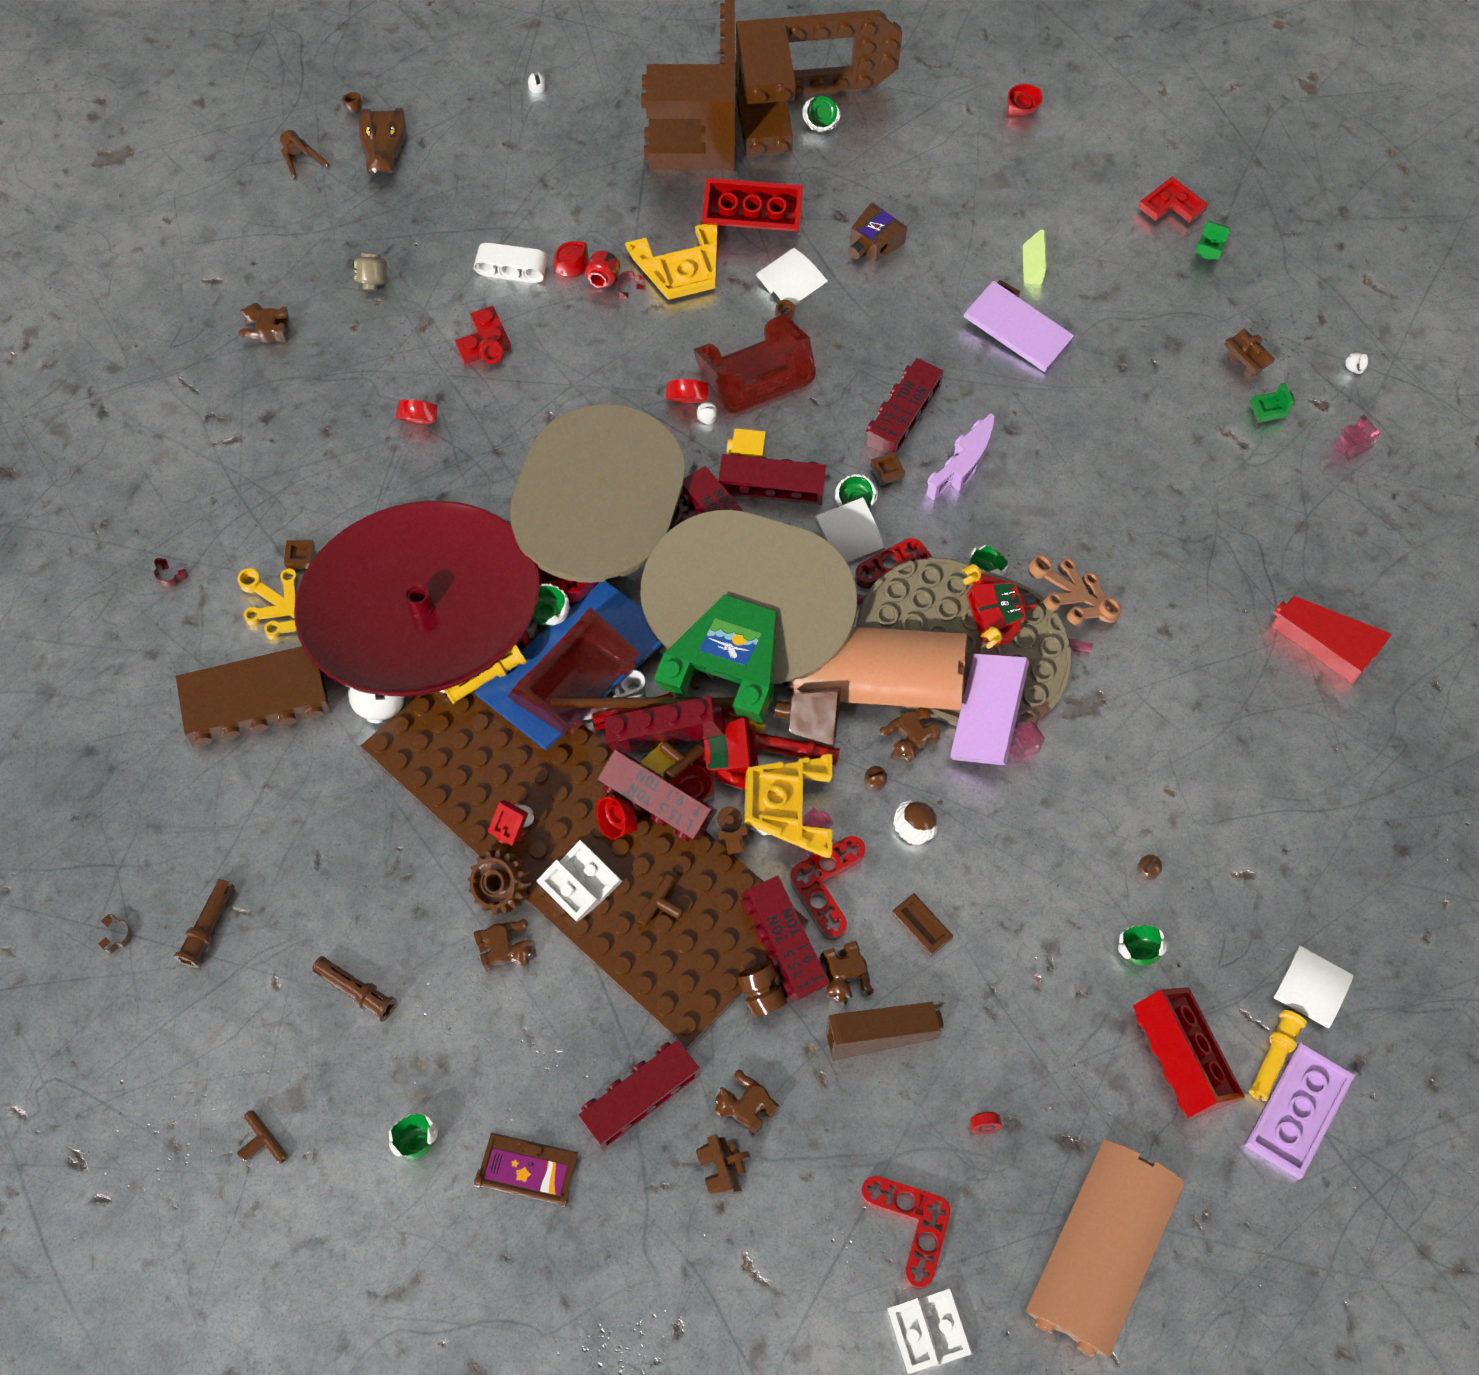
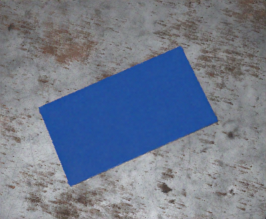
[475,581,663,750]

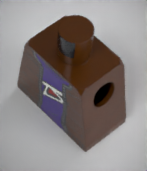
[848,202,907,261]

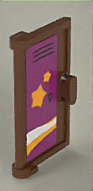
[474,1132,578,1207]

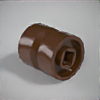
[736,961,788,1017]

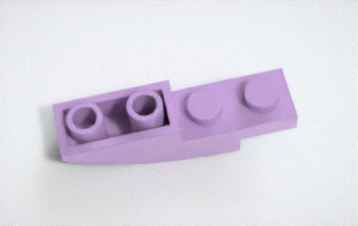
[926,413,995,501]

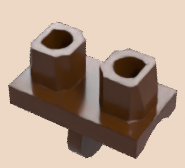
[1224,328,1275,377]
[717,806,748,855]
[696,1134,751,1195]

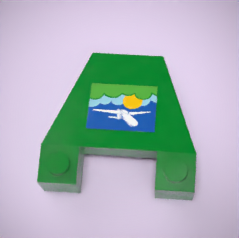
[654,595,776,723]

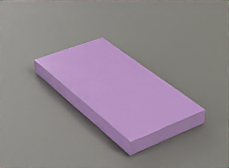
[964,280,1075,372]
[950,654,1029,766]
[1244,1042,1355,1180]

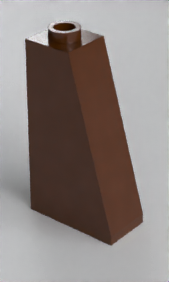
[825,1002,944,1061]

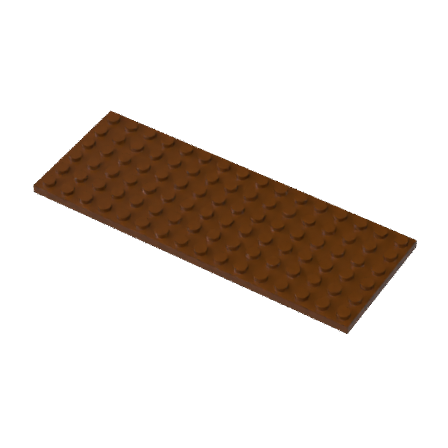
[360,689,809,1051]

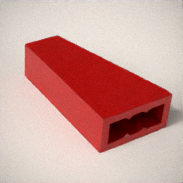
[1271,596,1391,684]

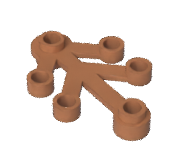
[1028,554,1121,625]

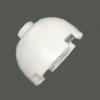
[348,687,405,723]

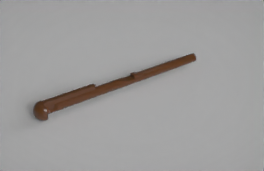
[549,697,735,708]

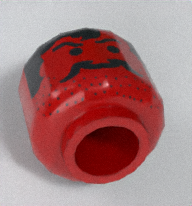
[585,251,620,288]

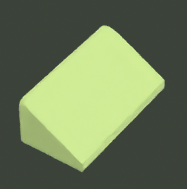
[1023,230,1047,284]

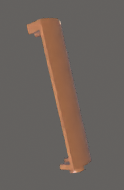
[789,627,967,710]
[1025,1140,1185,1357]

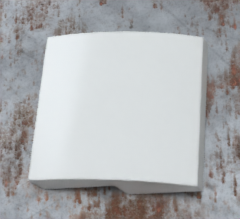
[756,248,828,311]
[815,498,885,564]
[537,840,622,922]
[1273,945,1354,1029]
[887,1289,973,1374]

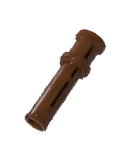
[173,879,235,968]
[312,956,397,1022]

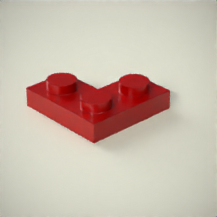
[1138,176,1208,223]
[455,306,512,365]

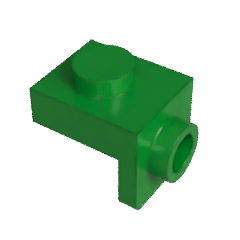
[1195,221,1230,260]
[1249,383,1294,423]

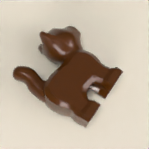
[238,303,290,343]
[880,707,941,762]
[473,919,535,971]
[819,941,874,1005]
[715,1069,780,1137]

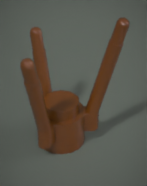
[280,130,330,178]

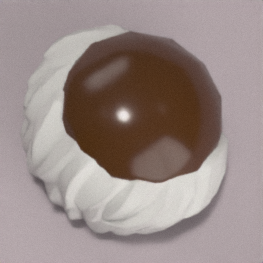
[893,800,938,845]

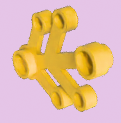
[237,568,298,640]

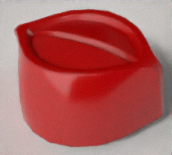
[1007,84,1043,117]
[553,241,589,277]
[666,379,708,403]
[396,400,438,424]
[671,764,715,802]
[596,796,638,839]

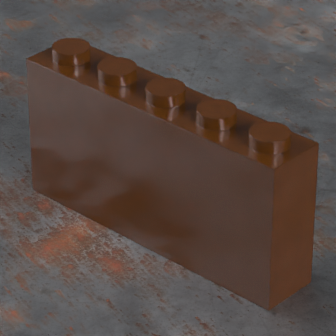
[175,646,331,746]

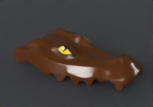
[359,108,406,174]

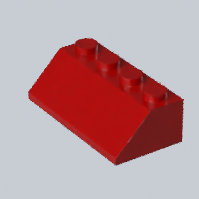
[701,178,803,232]
[1133,987,1245,1118]

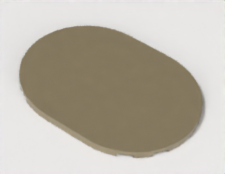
[510,404,685,583]
[640,510,857,684]
[856,557,1072,732]

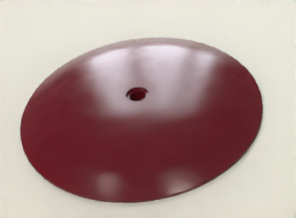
[294,501,540,696]

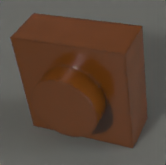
[870,452,905,486]
[284,540,315,569]

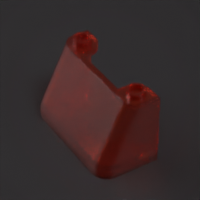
[694,314,816,414]
[507,607,640,735]

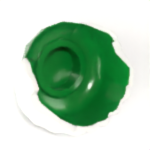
[802,96,840,132]
[834,474,878,508]
[968,545,1010,577]
[533,584,570,625]
[1118,924,1168,966]
[389,1111,438,1159]

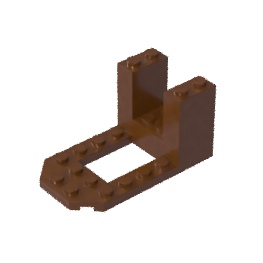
[641,0,735,170]
[735,10,903,156]

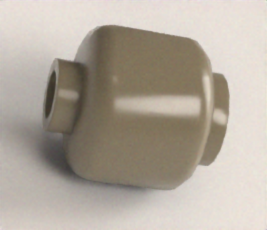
[354,253,387,290]

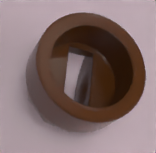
[342,92,362,113]
[775,300,795,322]
[864,766,887,790]
[1137,854,1162,880]

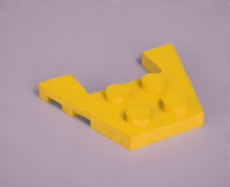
[625,224,717,300]
[744,754,832,858]

